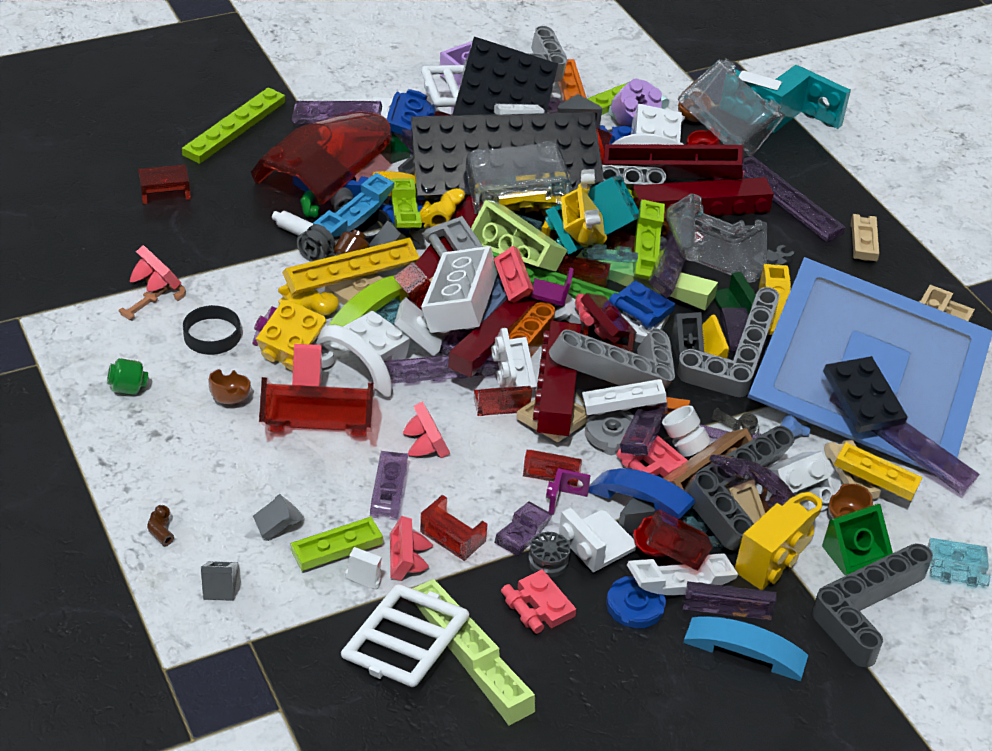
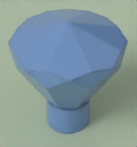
[780,415,810,437]

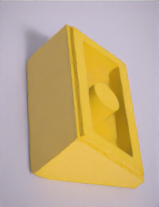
[702,315,729,359]

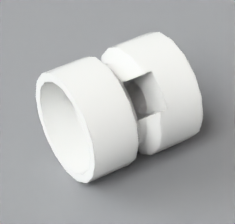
[662,405,711,457]

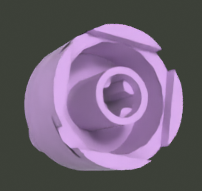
[611,78,662,127]

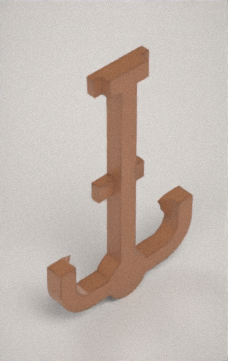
[118,275,186,320]

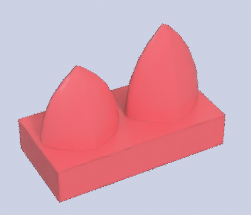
[130,245,181,292]
[494,246,534,303]
[403,401,450,458]
[390,516,433,581]

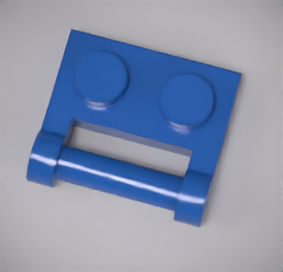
[609,280,675,330]

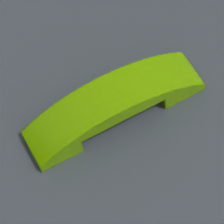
[391,179,422,228]
[633,199,665,281]
[329,274,420,327]

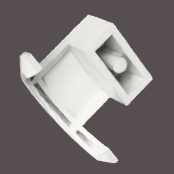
[613,104,684,145]
[313,311,411,397]

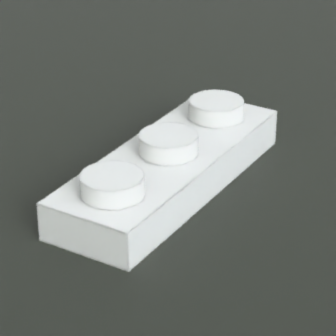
[582,379,667,415]

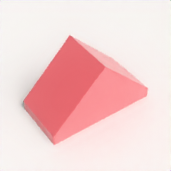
[292,344,323,387]

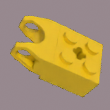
[735,492,822,591]

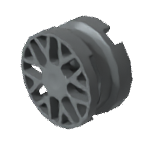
[297,224,335,262]
[528,531,570,578]

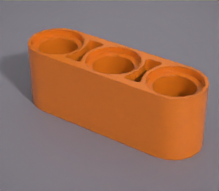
[509,302,555,357]

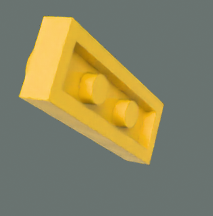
[834,442,923,501]

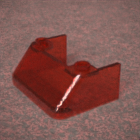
[259,377,376,437]

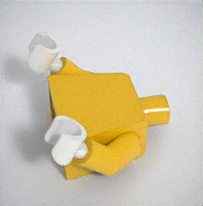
[561,169,607,247]

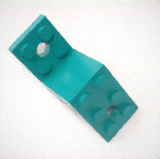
[721,64,851,133]
[545,175,639,255]

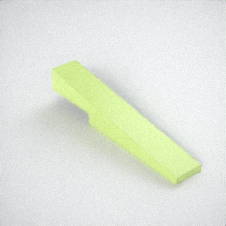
[573,247,718,310]
[412,579,535,725]

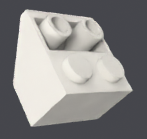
[760,451,835,511]

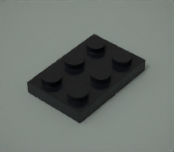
[823,356,908,433]

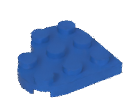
[384,89,445,138]

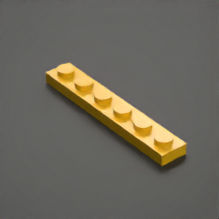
[282,238,420,295]

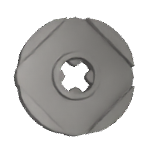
[585,410,639,455]

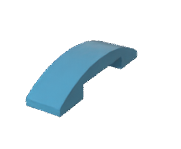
[313,173,395,237]
[683,617,808,682]

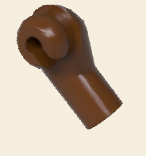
[147,505,174,546]

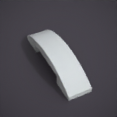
[627,553,738,595]

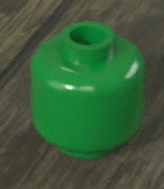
[107,358,148,395]

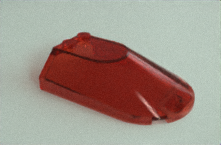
[251,111,392,204]

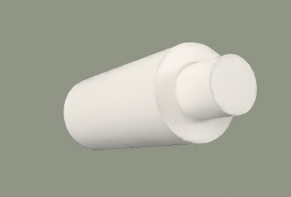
[272,211,313,236]

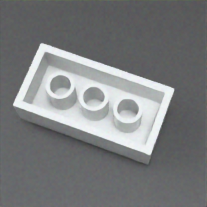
[421,246,498,333]

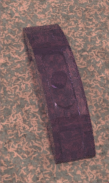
[709,455,795,508]

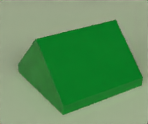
[822,504,893,575]

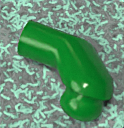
[301,191,320,219]

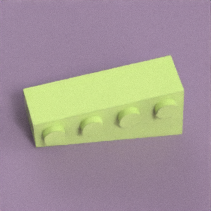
[471,200,567,271]

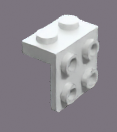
[491,328,537,394]
[559,508,637,572]

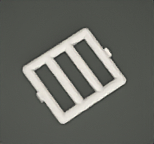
[421,65,464,107]
[341,584,469,687]

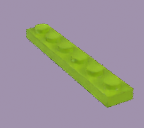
[182,88,285,164]

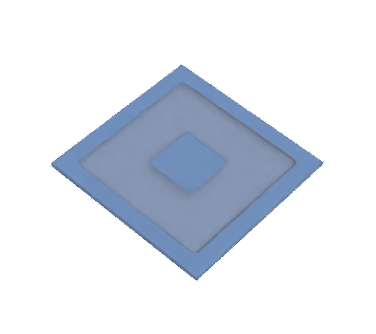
[747,257,992,479]

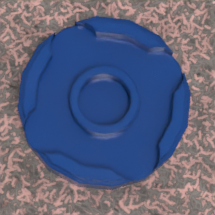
[606,576,666,628]

